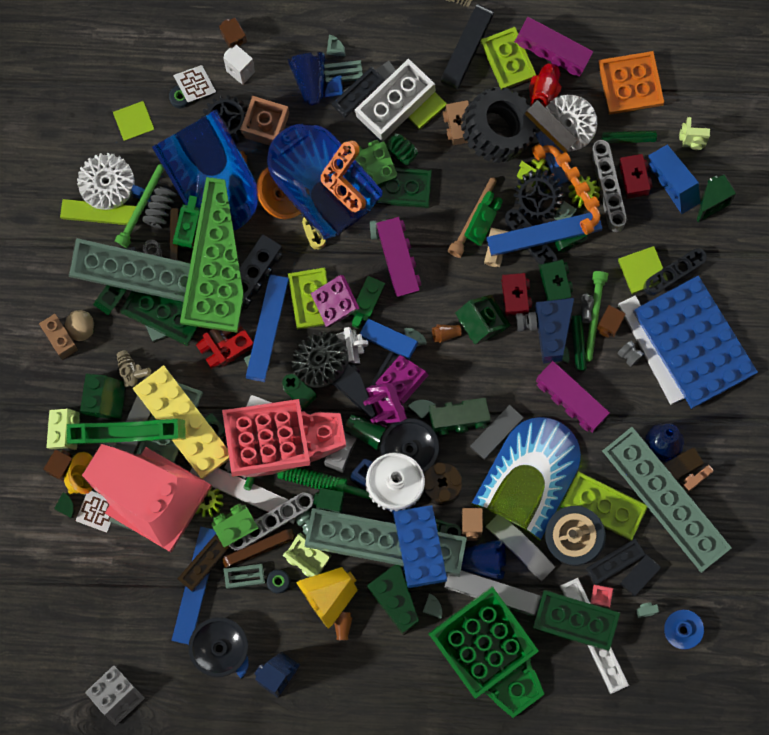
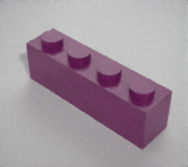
[514,17,593,77]
[376,217,421,297]
[536,361,610,433]

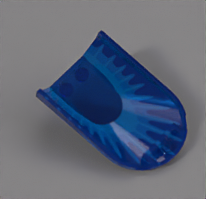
[152,109,258,231]
[267,124,382,240]

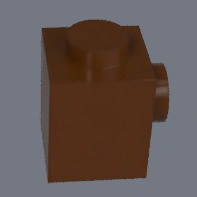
[219,18,247,48]
[597,305,626,338]
[44,449,72,482]

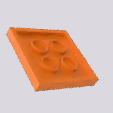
[598,51,664,115]

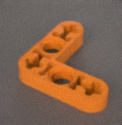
[321,141,366,212]

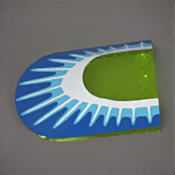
[471,417,581,541]

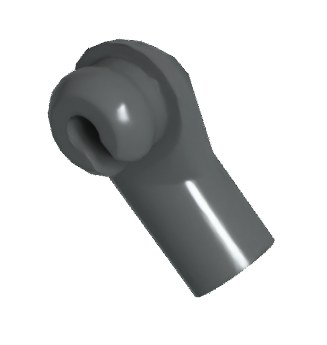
[581,294,594,323]

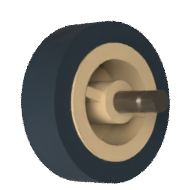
[545,506,606,566]

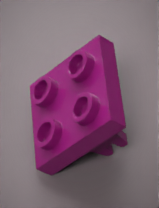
[310,275,359,327]
[375,355,429,404]
[363,383,407,424]

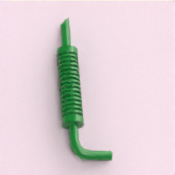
[243,467,372,500]

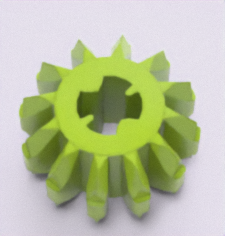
[568,176,600,208]
[196,487,224,518]

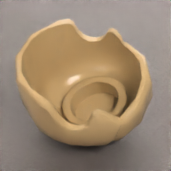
[65,310,94,341]

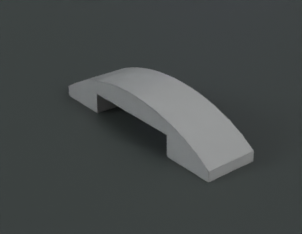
[486,513,555,582]

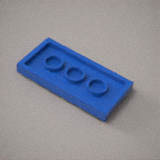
[393,505,447,588]

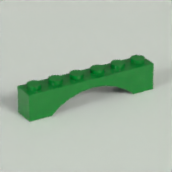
[67,419,186,444]

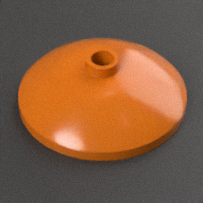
[257,168,309,219]

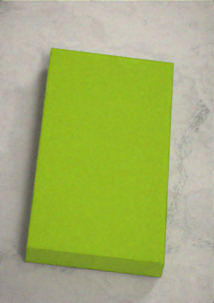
[561,472,648,541]

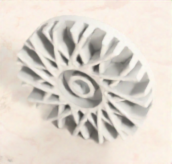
[545,95,597,151]
[77,153,134,210]
[366,453,425,511]

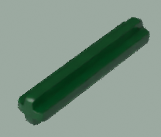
[601,131,657,143]
[571,315,586,372]

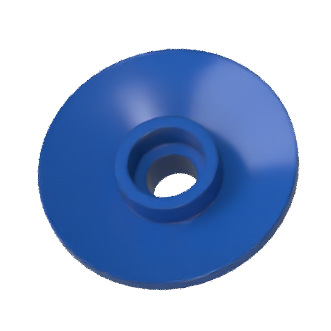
[664,610,704,649]

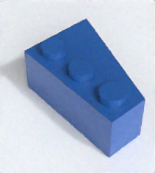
[648,144,700,214]

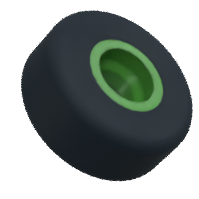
[169,85,191,108]
[267,570,290,594]

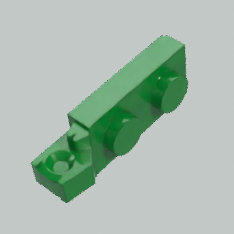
[173,195,200,248]
[351,276,385,329]

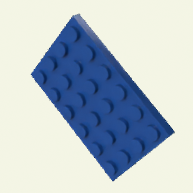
[633,276,758,409]

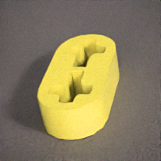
[302,217,326,250]

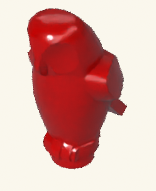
[529,63,562,107]

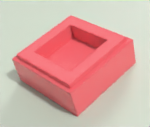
[590,585,613,608]

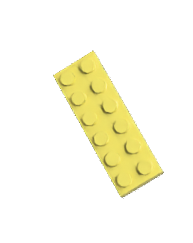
[133,365,229,480]

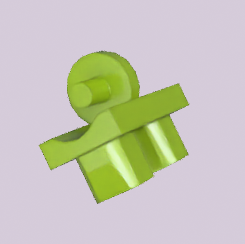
[517,158,549,188]

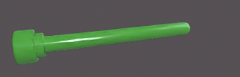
[114,164,164,248]
[585,271,608,362]

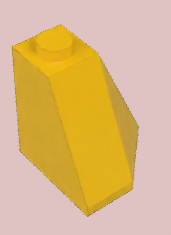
[296,567,358,629]

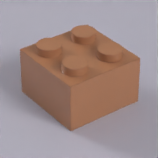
[241,96,289,146]

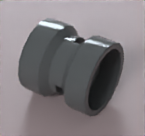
[516,312,537,332]
[617,341,644,367]

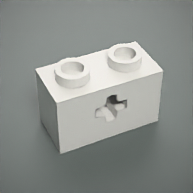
[223,45,255,85]

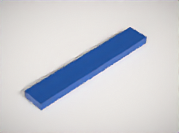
[487,213,602,257]
[246,275,289,382]
[172,527,217,645]

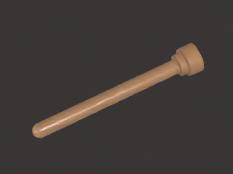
[448,177,497,258]

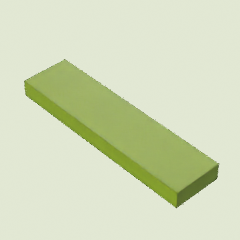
[60,199,136,226]

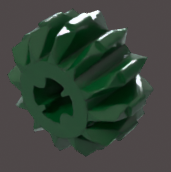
[386,134,418,165]

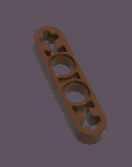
[222,529,296,569]

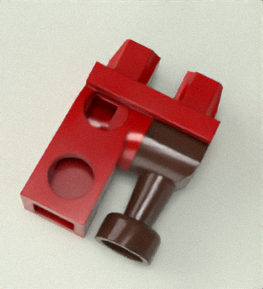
[196,322,254,369]

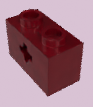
[619,154,653,199]
[501,273,532,317]

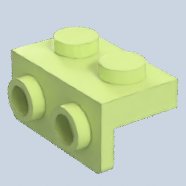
[679,117,710,150]
[46,409,80,450]
[283,533,332,577]

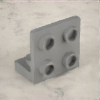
[85,666,145,726]

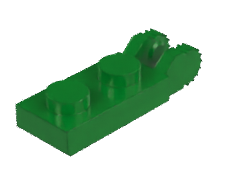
[464,191,503,245]

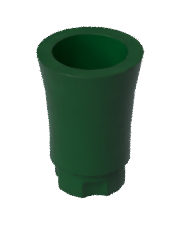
[344,414,389,451]

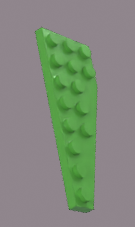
[180,177,244,332]

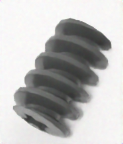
[142,186,177,229]

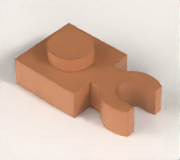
[682,465,714,493]

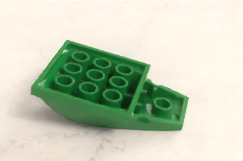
[428,586,544,718]

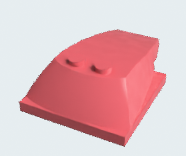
[222,399,346,477]
[82,444,212,553]

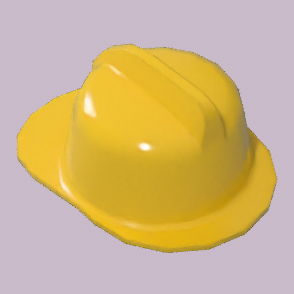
[64,452,93,494]

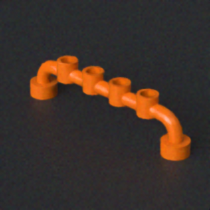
[532,144,600,235]

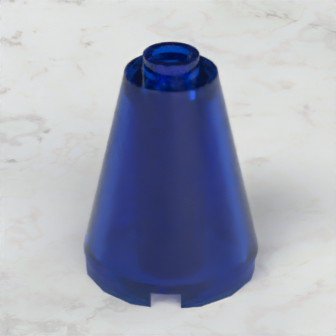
[288,52,325,105]
[645,423,684,461]
[461,540,506,579]

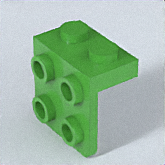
[351,139,397,186]
[211,504,258,547]

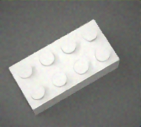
[355,59,436,141]

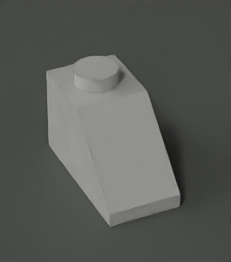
[324,432,357,473]

